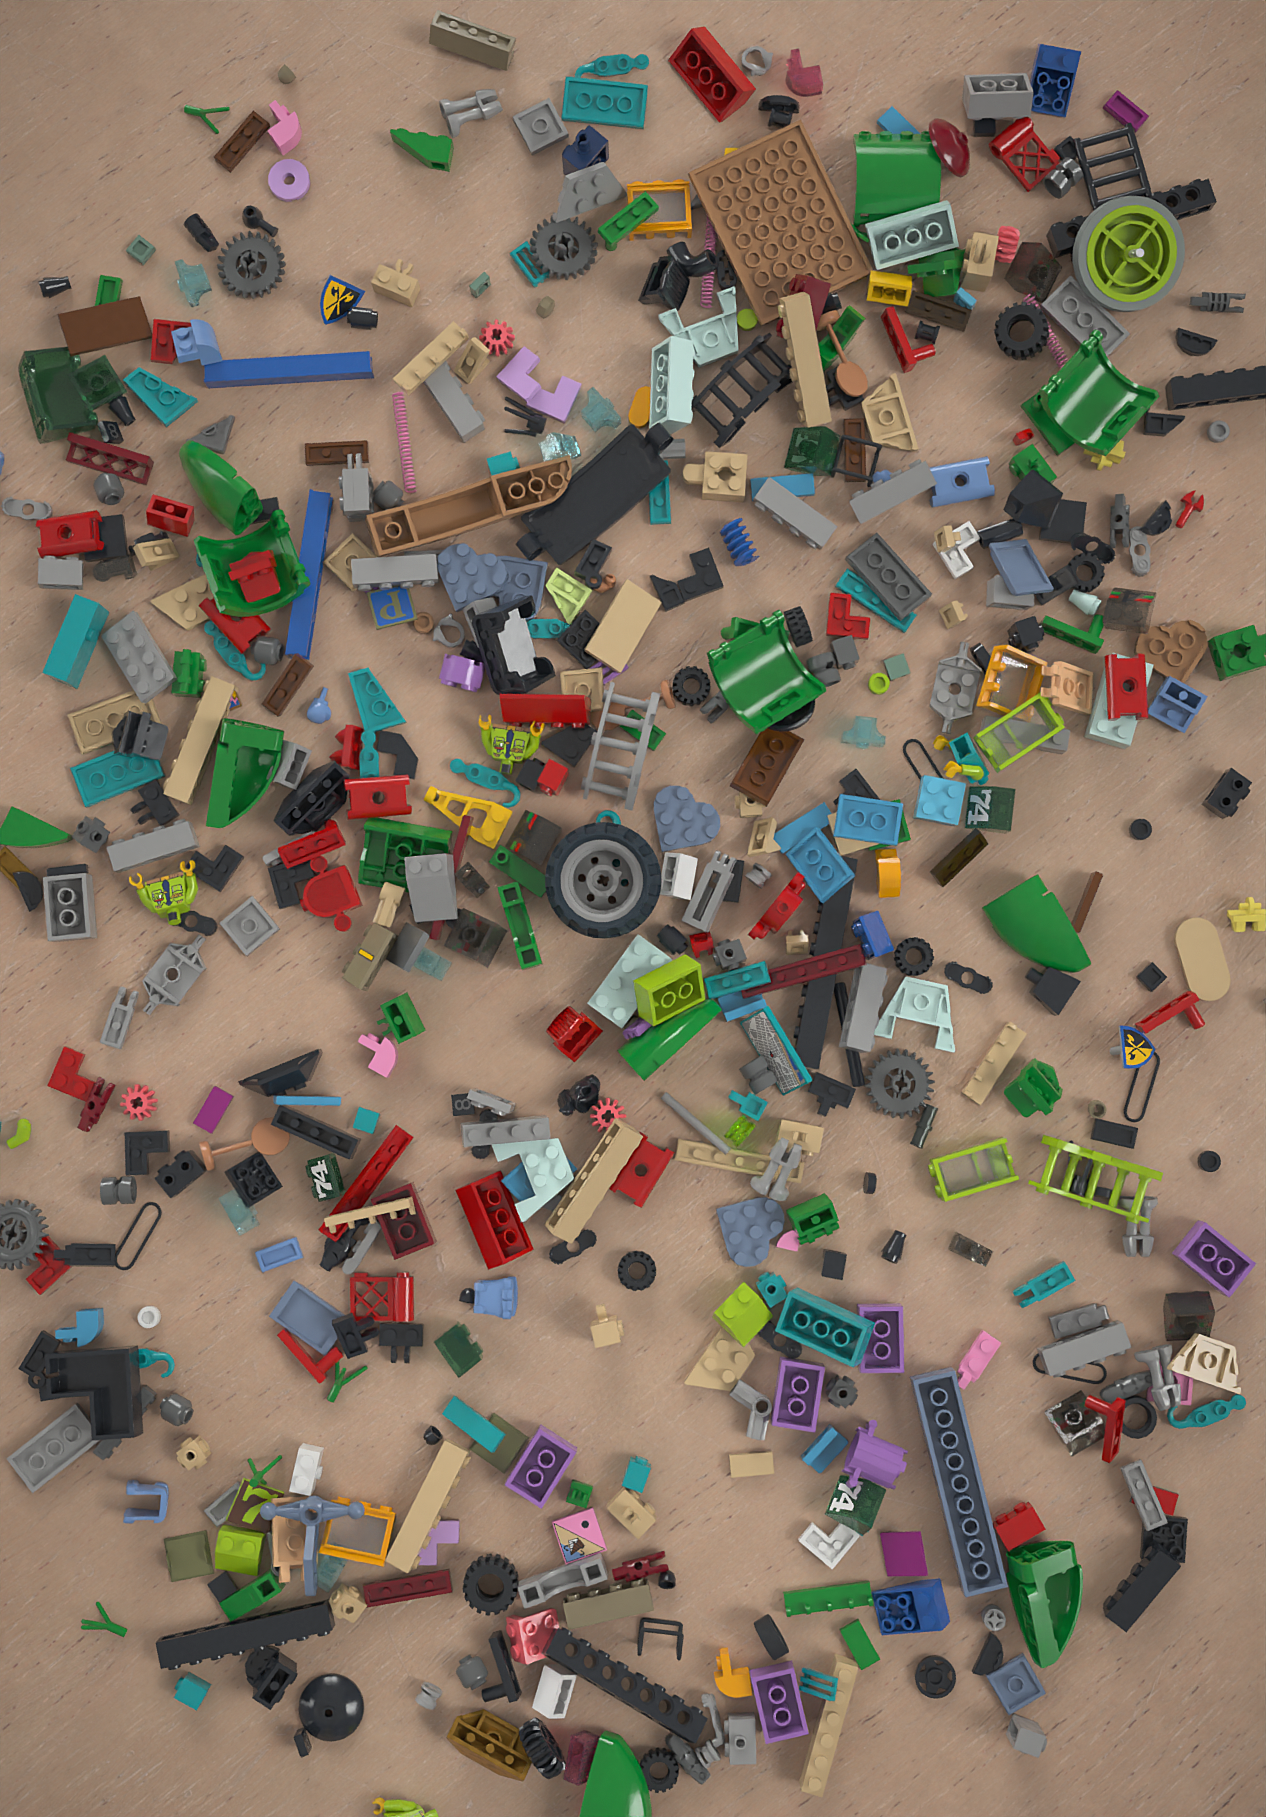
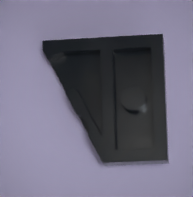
[541,725,598,768]

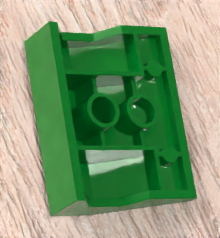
[358,817,453,893]

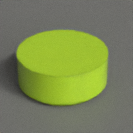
[737,308,758,331]
[868,673,890,695]

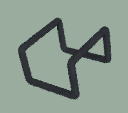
[831,435,882,487]
[637,1618,684,1661]

